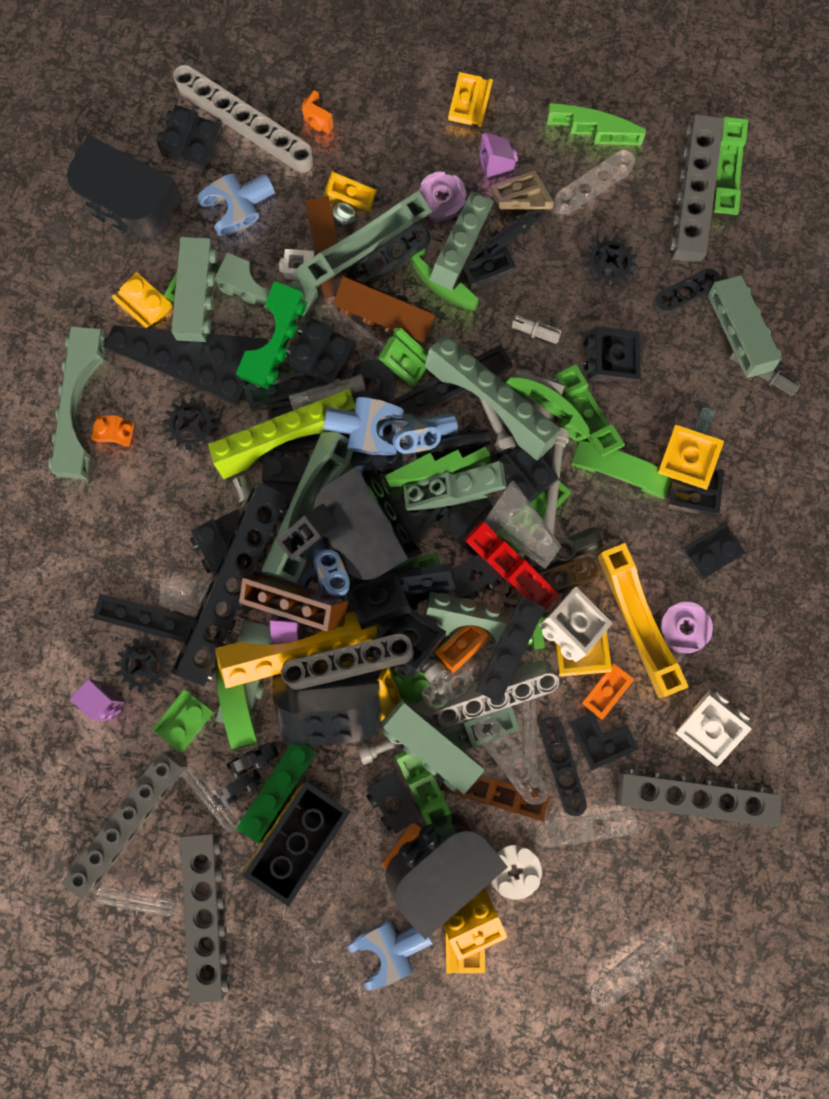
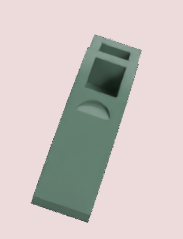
[403,461,507,510]

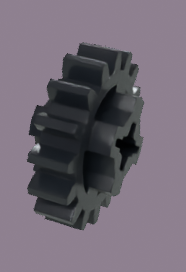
[583,236,637,290]
[163,397,219,453]
[115,637,173,693]

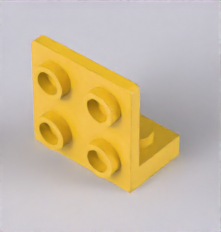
[443,888,508,961]

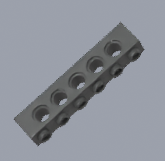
[669,114,724,264]
[61,751,187,900]
[616,769,782,827]
[181,832,230,1004]

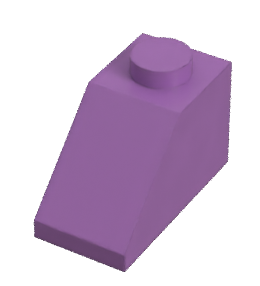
[479,133,518,180]

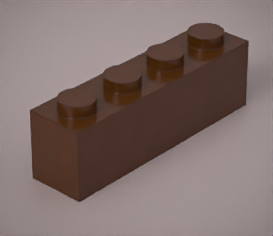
[333,276,438,344]
[239,573,348,632]

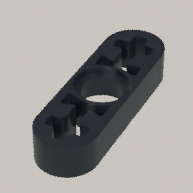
[653,269,720,315]

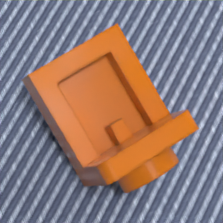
[302,90,334,134]
[91,415,134,446]

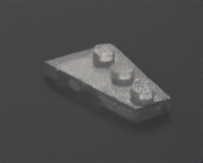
[484,481,562,569]
[159,579,237,633]

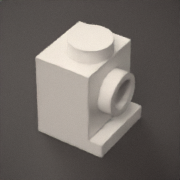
[279,249,315,281]

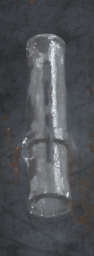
[289,374,366,410]

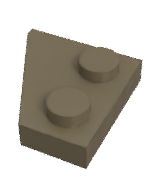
[490,170,553,209]

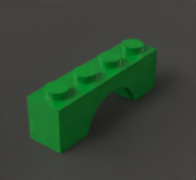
[236,281,307,390]
[236,744,319,844]

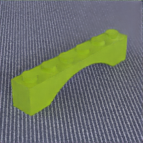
[208,389,355,479]

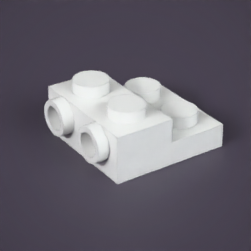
[539,587,612,662]
[676,690,752,767]

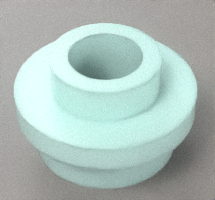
[332,202,356,225]

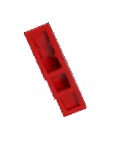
[464,521,559,613]

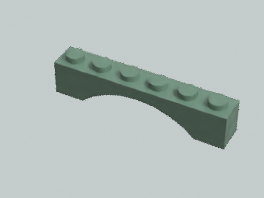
[294,191,432,293]
[49,327,107,480]
[424,335,561,460]
[261,432,353,584]

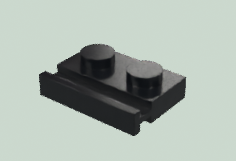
[681,522,746,580]

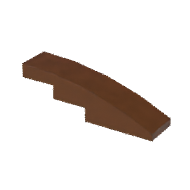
[305,196,345,298]
[440,775,552,822]

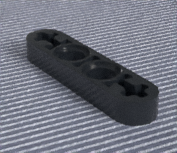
[346,224,431,285]
[538,717,587,817]

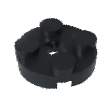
[346,360,396,404]
[226,741,279,779]
[211,769,262,809]

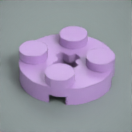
[419,171,466,222]
[660,602,713,653]

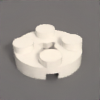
[491,844,542,900]

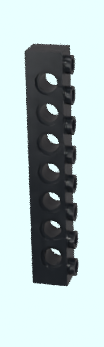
[171,482,287,687]

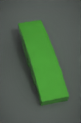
[547,103,646,145]
[385,447,491,487]
[395,751,451,825]

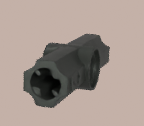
[524,526,603,573]

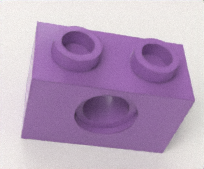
[70,679,124,721]

